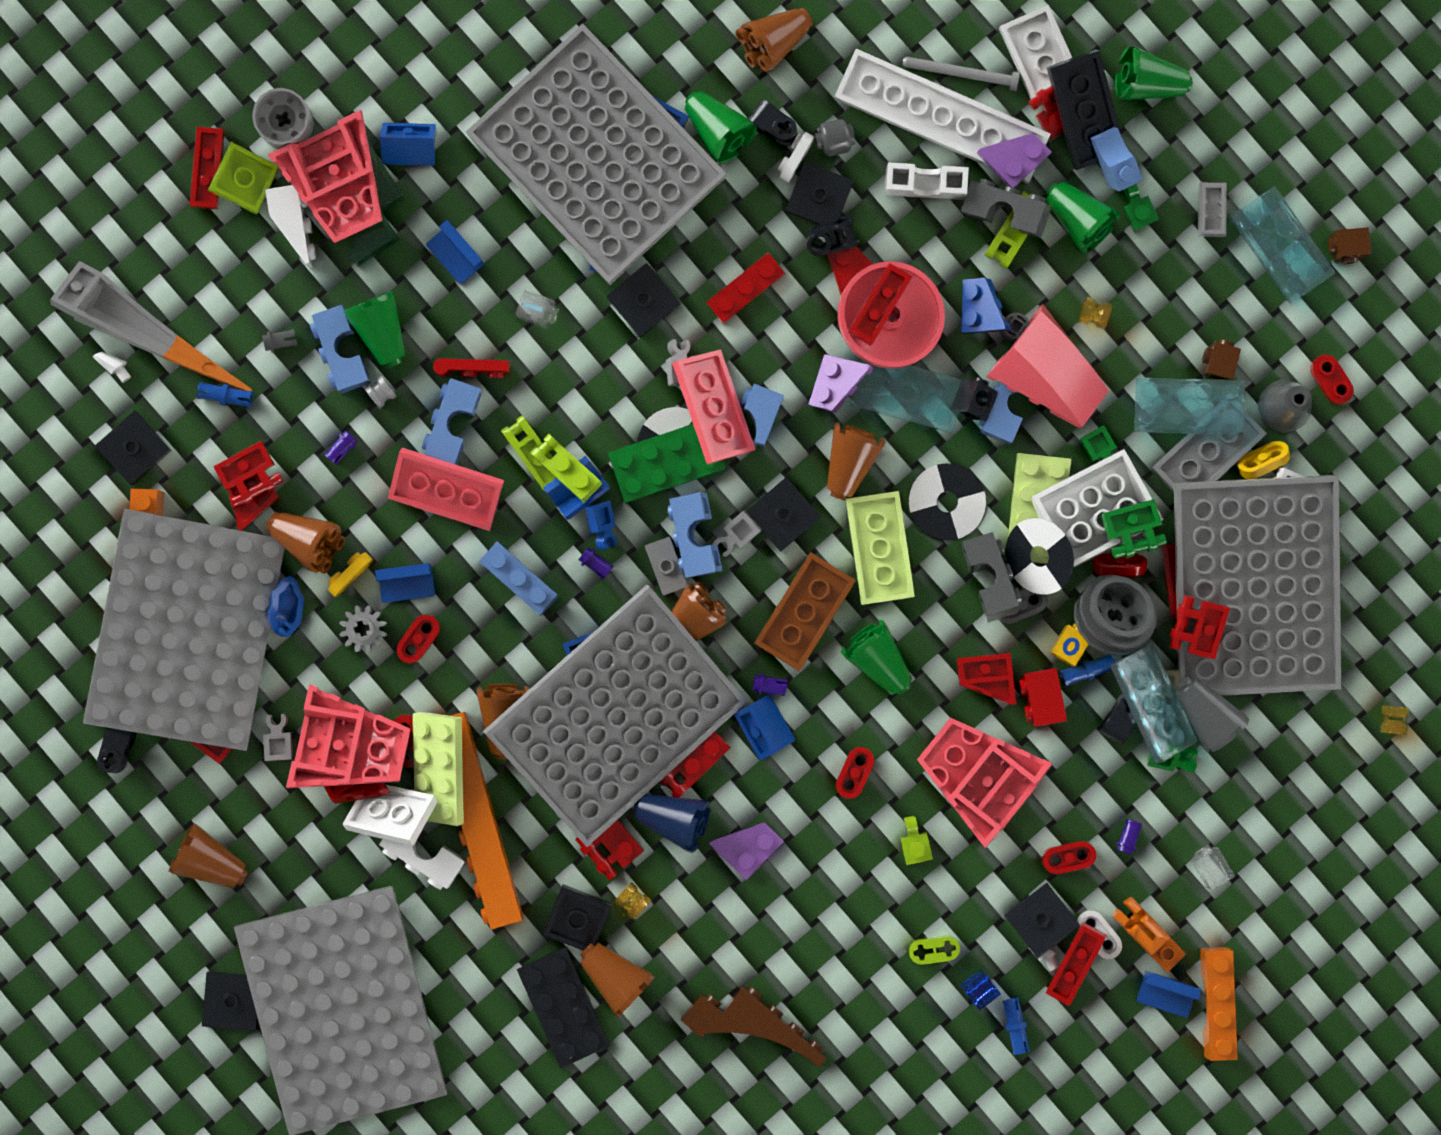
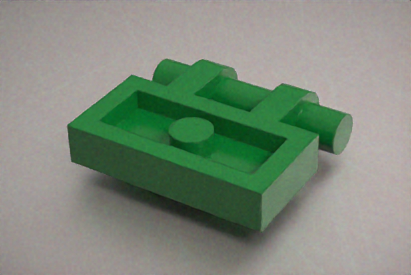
[1101,499,1167,559]

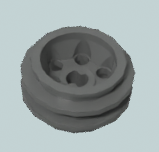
[1074,574,1156,656]

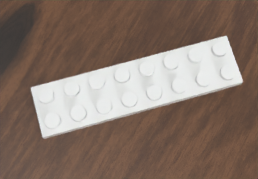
[834,49,1050,184]

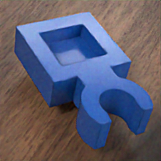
[585,500,617,550]

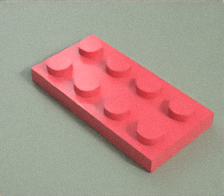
[672,349,756,465]
[388,448,504,531]

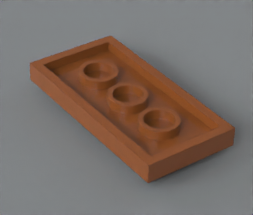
[754,552,856,672]

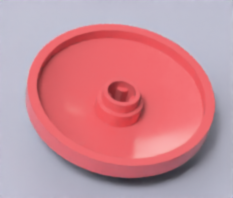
[838,261,945,369]

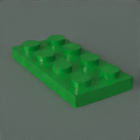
[608,424,726,504]

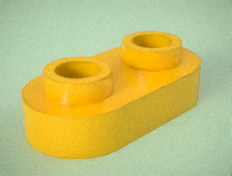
[1238,441,1290,479]
[328,552,373,598]

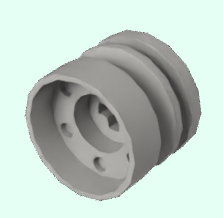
[252,88,314,149]

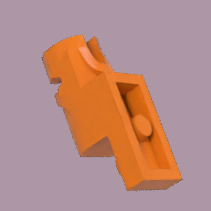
[1112,897,1186,973]

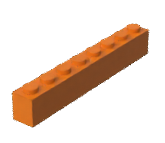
[451,712,524,930]

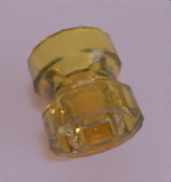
[1079,297,1112,329]
[1380,706,1409,735]
[614,882,651,920]

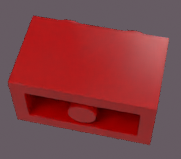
[1019,668,1067,727]

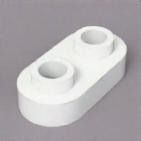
[777,132,815,183]
[1077,910,1122,959]

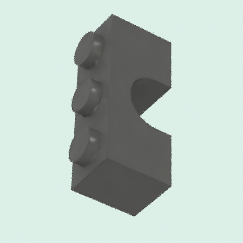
[961,179,1051,238]
[962,532,1022,623]

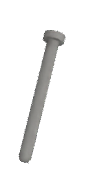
[902,57,1020,91]

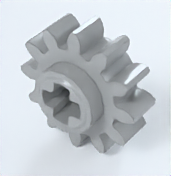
[339,606,387,652]

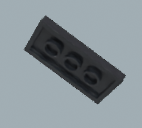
[1046,49,1122,170]
[516,946,610,1069]

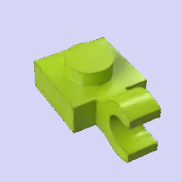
[900,816,933,865]

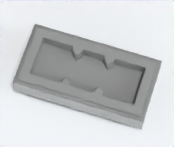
[1198,182,1227,237]
[645,536,688,596]

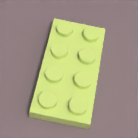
[1008,453,1071,564]
[846,491,915,605]
[413,712,464,826]

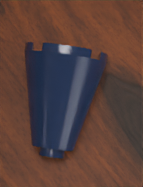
[633,794,711,853]

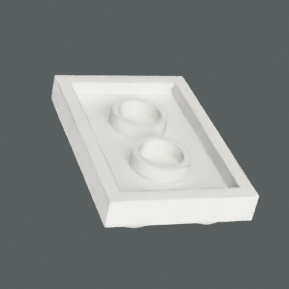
[999,5,1072,99]
[343,785,438,846]

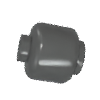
[815,119,855,156]

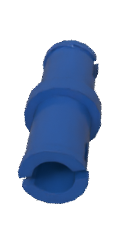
[197,382,254,408]
[1059,654,1116,687]
[1002,997,1030,1055]

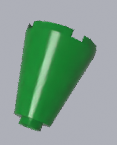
[1115,46,1193,100]
[685,91,757,164]
[1046,182,1120,254]
[343,291,405,368]
[841,620,912,695]

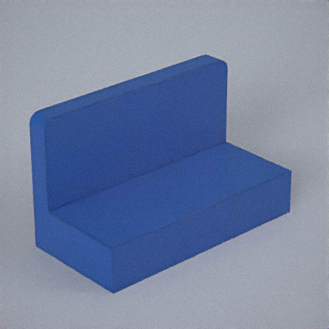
[380,123,436,166]
[426,220,484,284]
[543,456,610,520]
[375,563,435,603]
[734,694,795,761]
[1136,970,1201,1018]

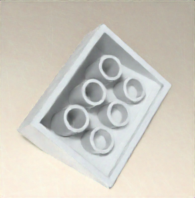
[1031,449,1164,568]

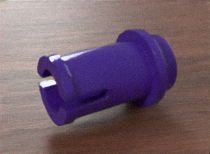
[324,431,358,465]
[578,547,614,580]
[753,673,787,696]
[1116,819,1142,855]

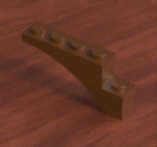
[681,985,826,1067]

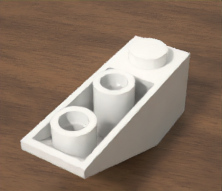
[265,185,316,268]

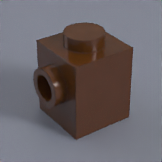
[1328,227,1371,264]
[1202,340,1241,383]

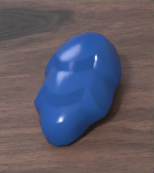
[268,576,304,637]

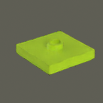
[208,142,279,215]

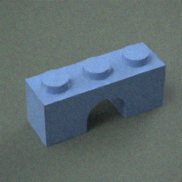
[310,305,371,394]
[422,378,483,465]
[978,383,1023,445]
[668,492,723,578]
[479,542,559,616]

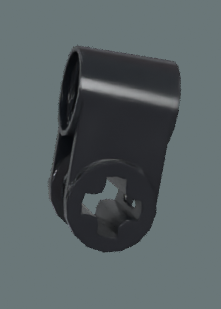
[748,99,798,146]
[807,216,859,256]
[1099,692,1144,745]
[97,727,137,773]

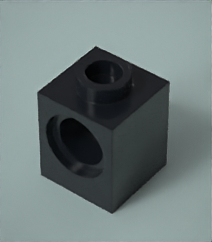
[951,377,998,421]

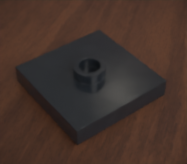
[785,161,854,225]
[606,263,681,338]
[95,410,172,486]
[746,477,821,552]
[1005,883,1080,959]
[543,884,613,951]
[202,971,258,1031]

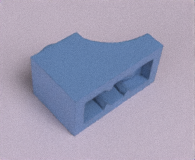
[1090,127,1143,191]
[741,384,784,447]

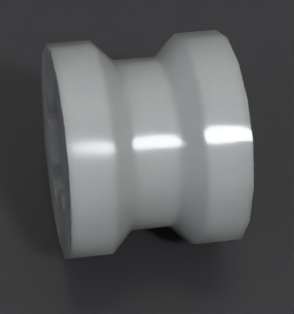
[364,375,397,409]

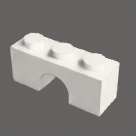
[885,162,969,200]
[379,831,466,890]

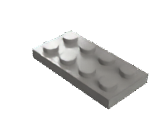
[1151,395,1267,493]

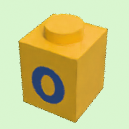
[1049,623,1088,667]

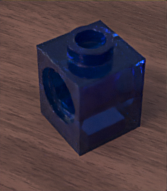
[960,969,1001,1010]

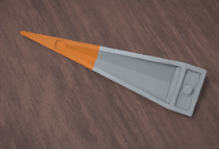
[50,261,252,391]

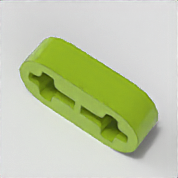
[908,935,960,965]

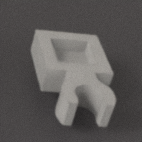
[666,339,690,386]
[713,510,762,557]
[263,714,293,761]

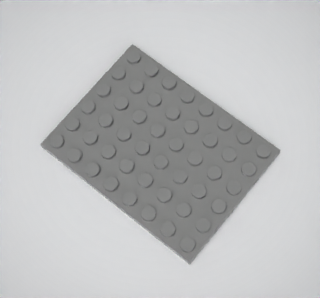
[466,23,727,285]
[1174,475,1341,696]
[83,509,284,751]
[483,585,747,847]
[234,885,447,1135]

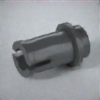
[262,329,298,353]

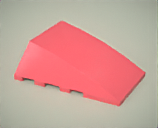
[268,110,382,243]
[986,304,1109,429]
[286,684,410,788]
[917,718,1053,848]

